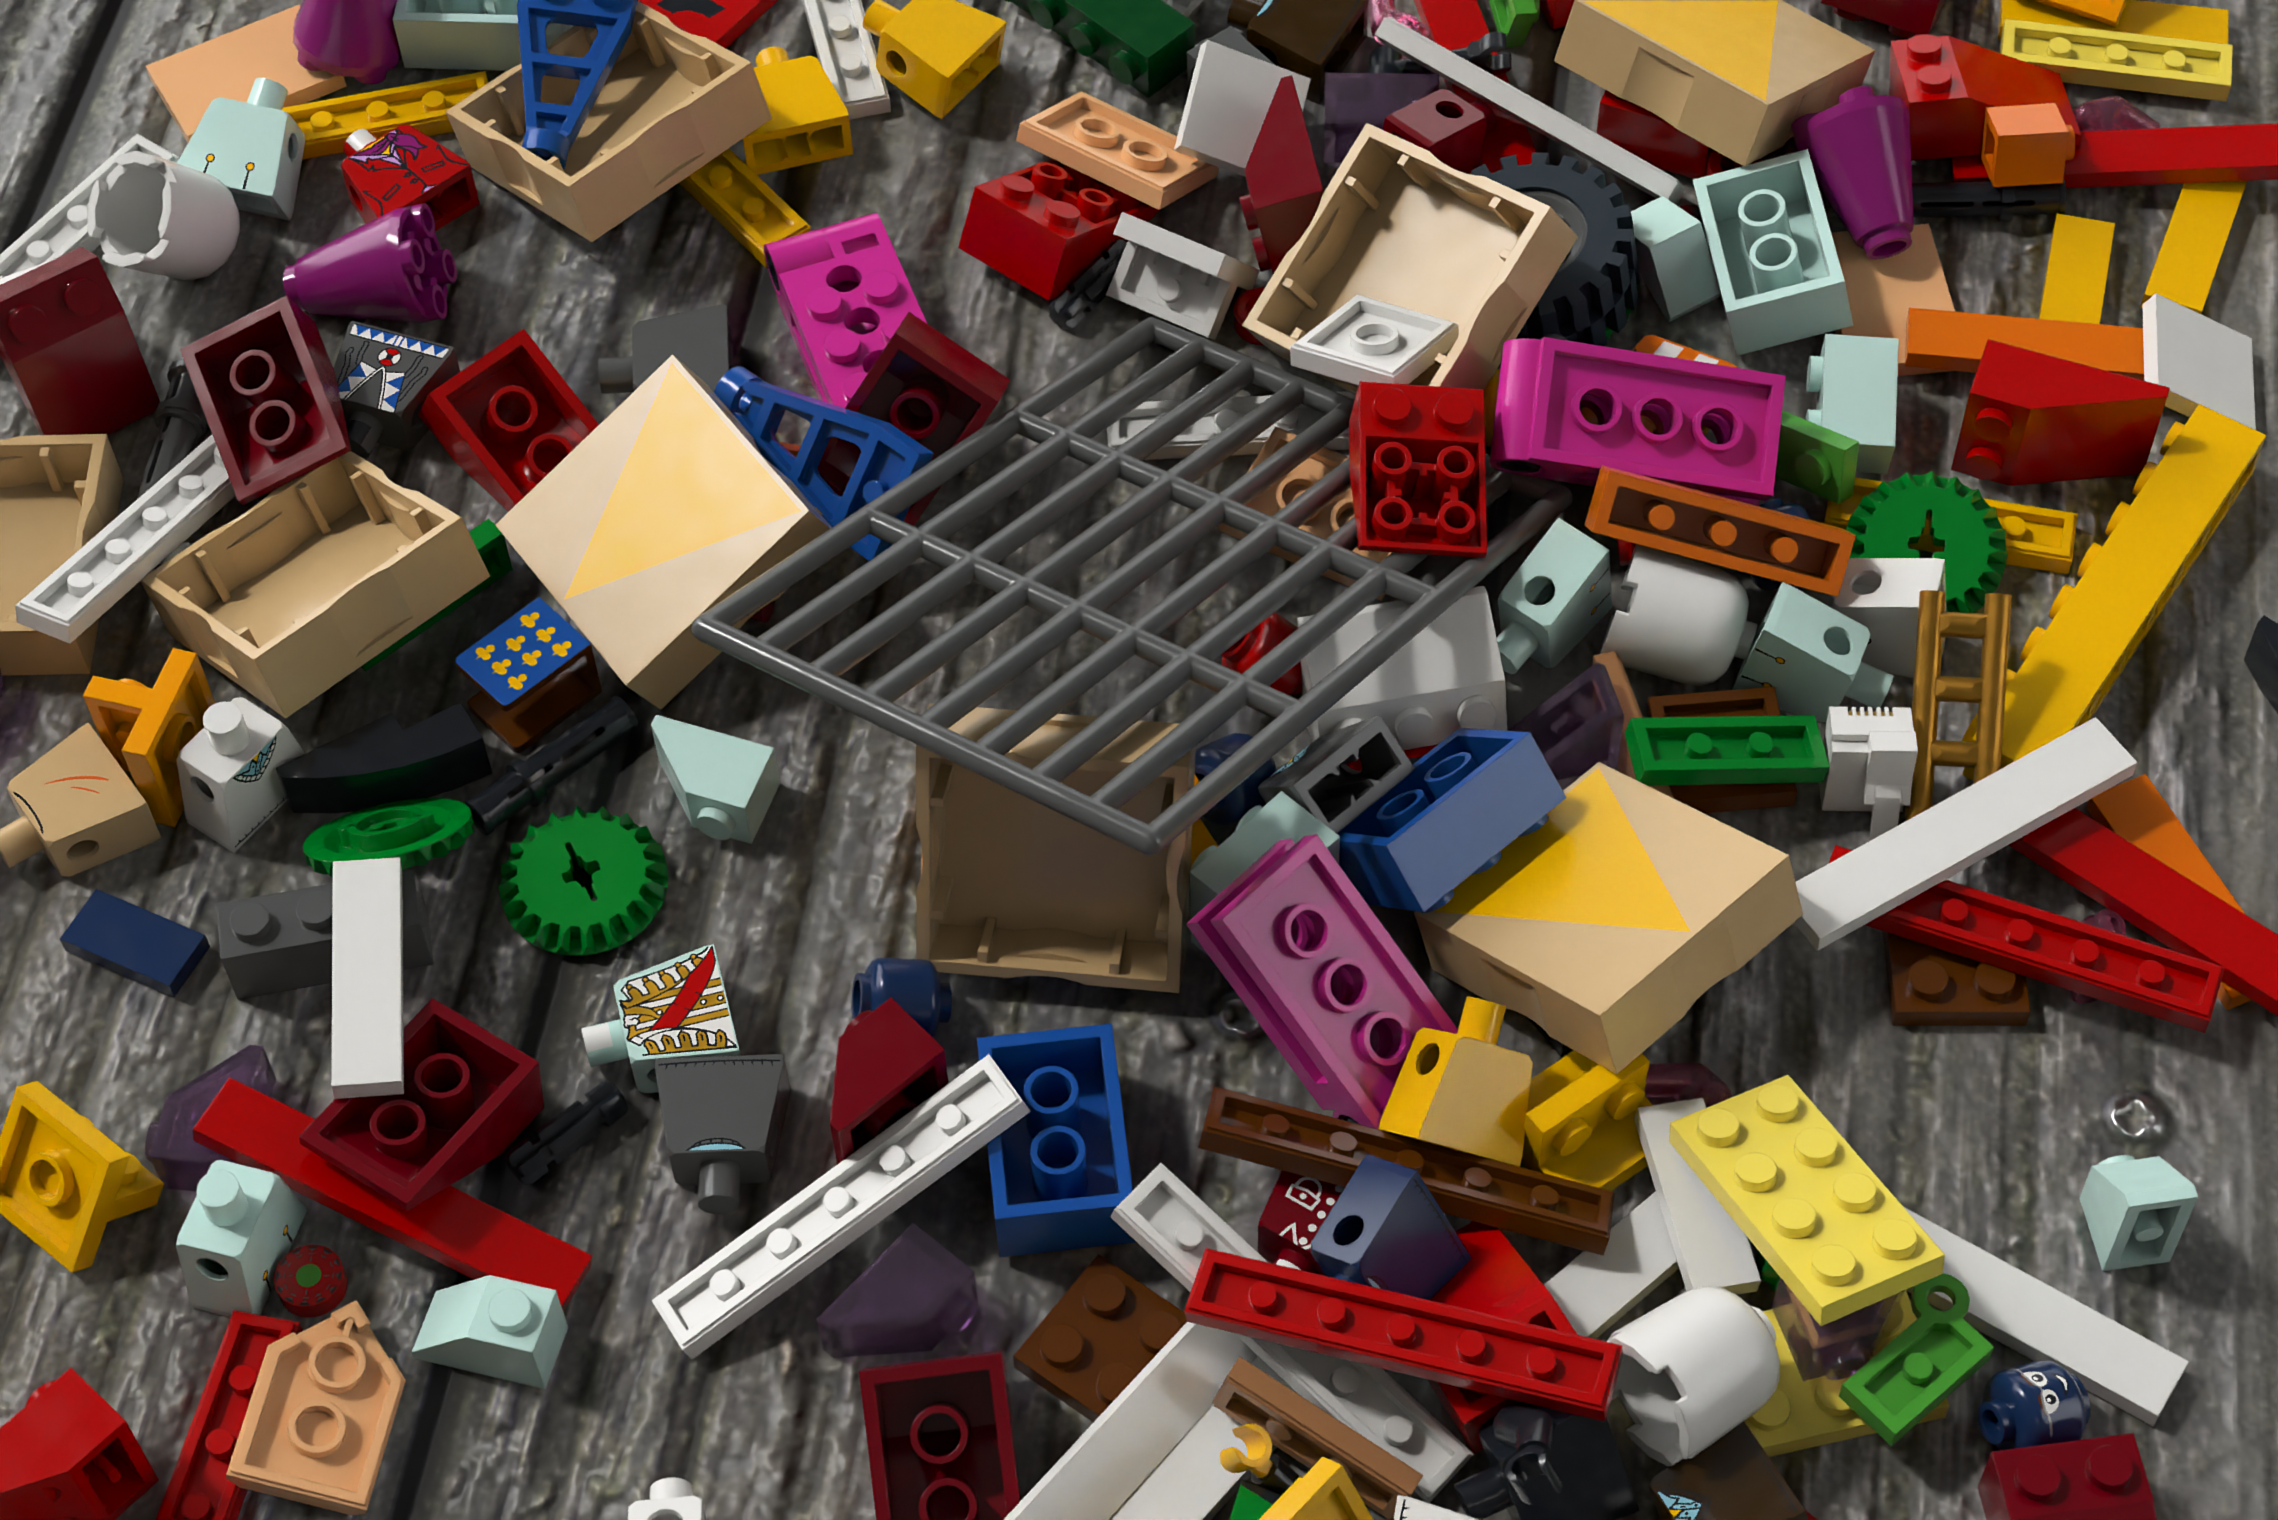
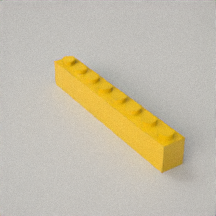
[1962,404,2266,781]

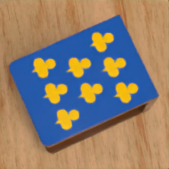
[455,597,602,753]

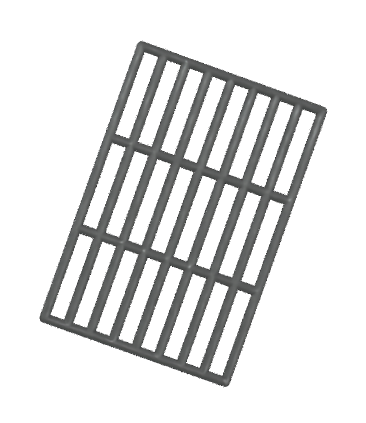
[692,317,1573,855]

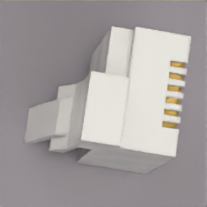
[1819,706,1918,841]

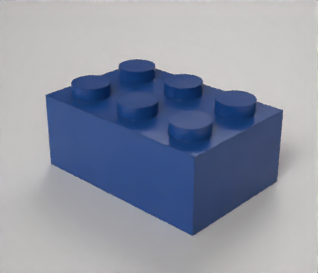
[1337,728,1566,913]
[977,1023,1136,1257]

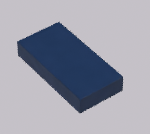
[60,889,210,997]

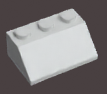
[1297,586,1507,758]

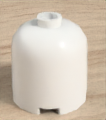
[87,151,240,280]
[1600,544,1757,686]
[1606,1286,1780,1466]

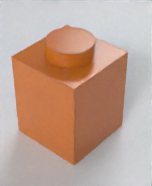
[1981,103,2075,187]

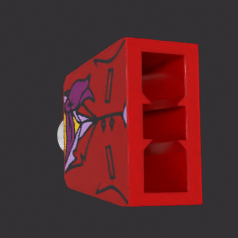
[341,125,480,231]

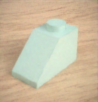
[651,715,780,844]
[2079,1155,2198,1271]
[412,1275,568,1389]

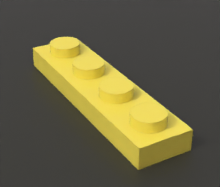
[2000,19,2233,102]

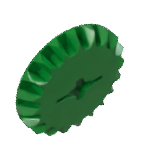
[1846,471,2008,613]
[303,798,473,877]
[498,806,668,956]

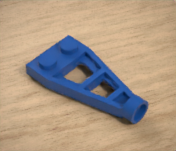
[517,0,638,169]
[714,366,934,561]

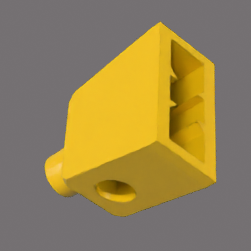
[863,0,1007,119]
[742,46,853,175]
[1378,996,1533,1167]

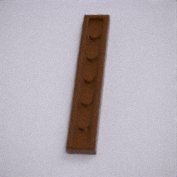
[1198,1086,1615,1255]

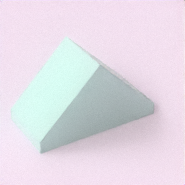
[1631,196,1721,322]

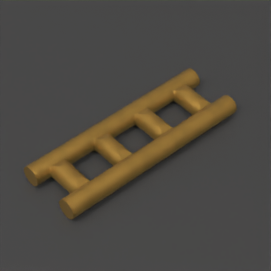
[1905,590,2012,854]

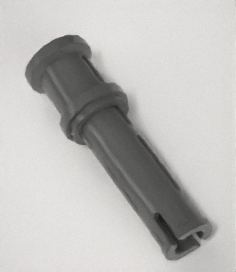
[135,359,209,501]

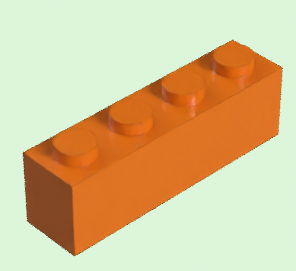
[1585,465,1856,597]

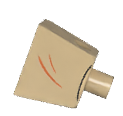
[0,723,161,877]

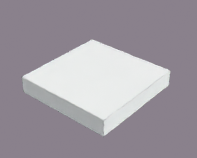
[1174,40,1311,177]
[2143,293,2256,430]
[1290,295,1459,386]

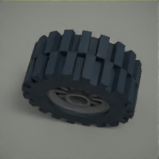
[1471,153,1640,346]

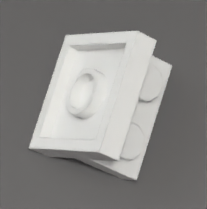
[1106,212,1260,340]

